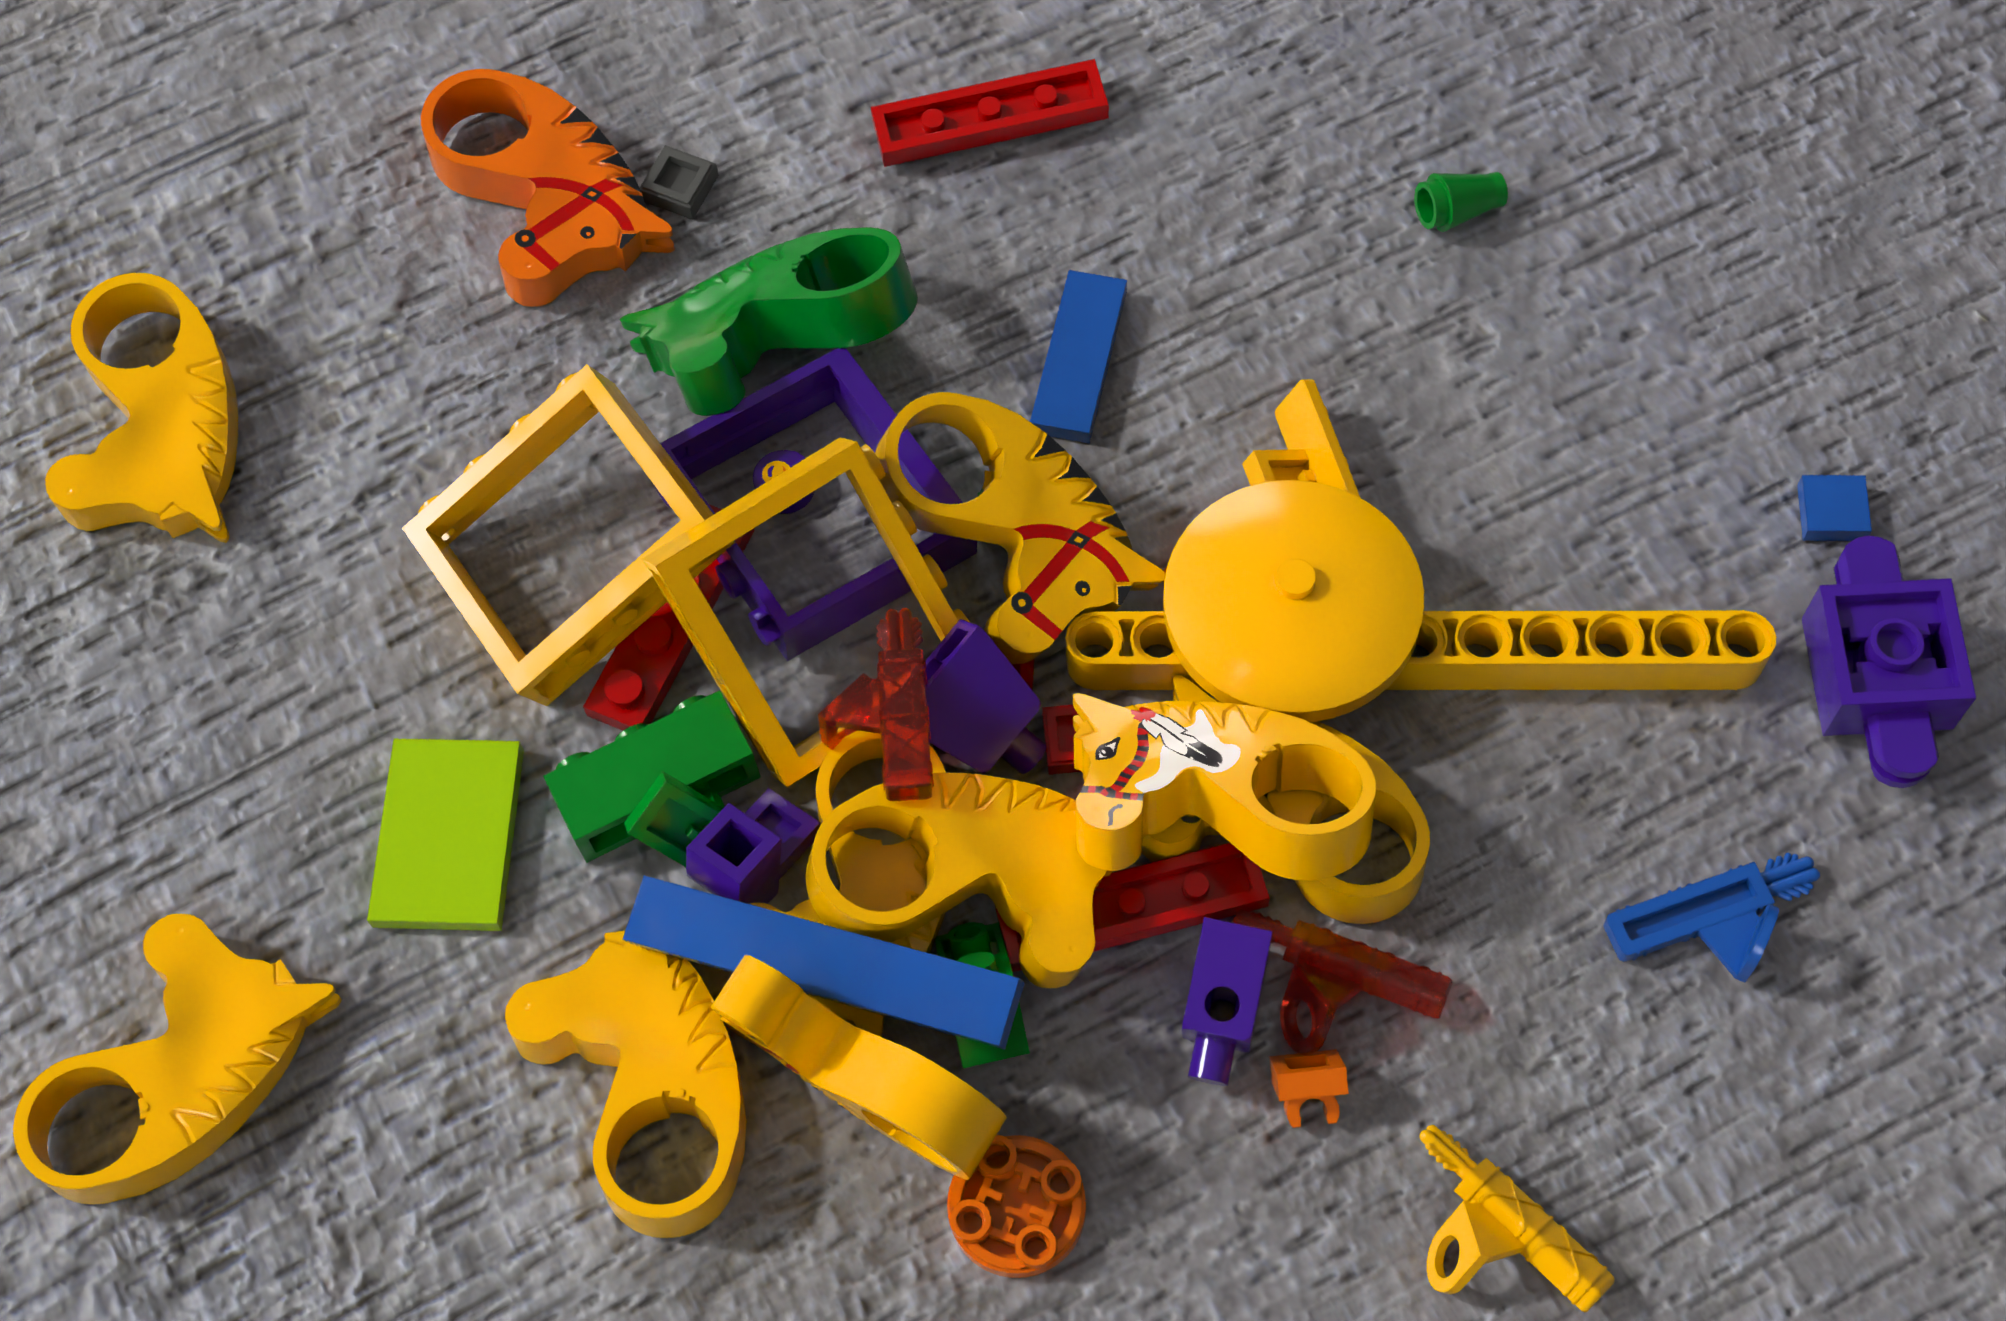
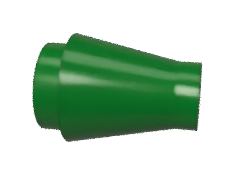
[1414,172,1508,232]

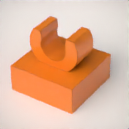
[1269,1049,1349,1128]

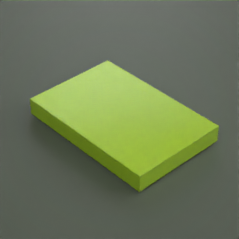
[367,738,524,931]

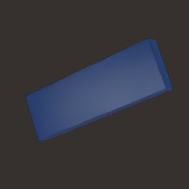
[1030,270,1127,444]

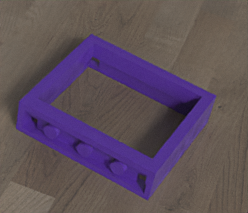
[654,348,977,661]

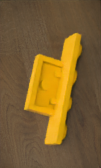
[1242,379,1361,498]

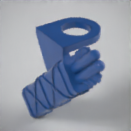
[1603,853,1820,983]

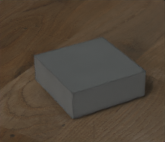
[640,145,719,220]

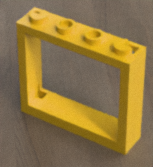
[402,364,735,706]
[642,437,970,787]

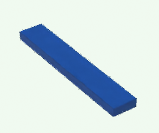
[622,875,1025,1050]

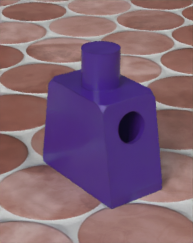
[882,619,1046,774]
[1182,917,1272,1086]

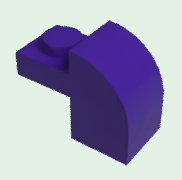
[686,788,820,904]

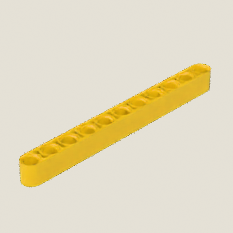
[1065,610,1777,690]

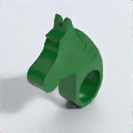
[620,227,918,416]

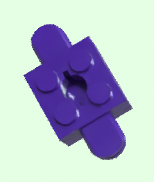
[1802,535,1976,788]

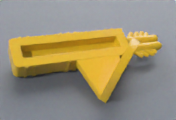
[1419,1125,1615,1312]

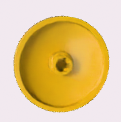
[1163,480,1424,722]

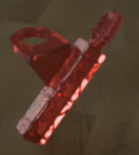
[818,608,934,801]
[1233,910,1452,1054]

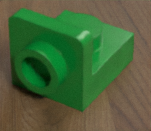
[624,771,725,867]

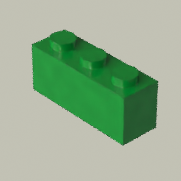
[543,690,761,863]

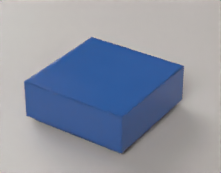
[1797,475,1872,541]

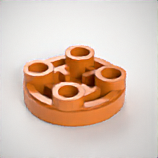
[947,1135,1086,1278]

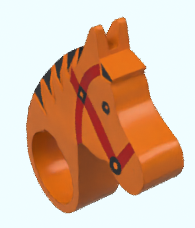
[421,69,675,307]

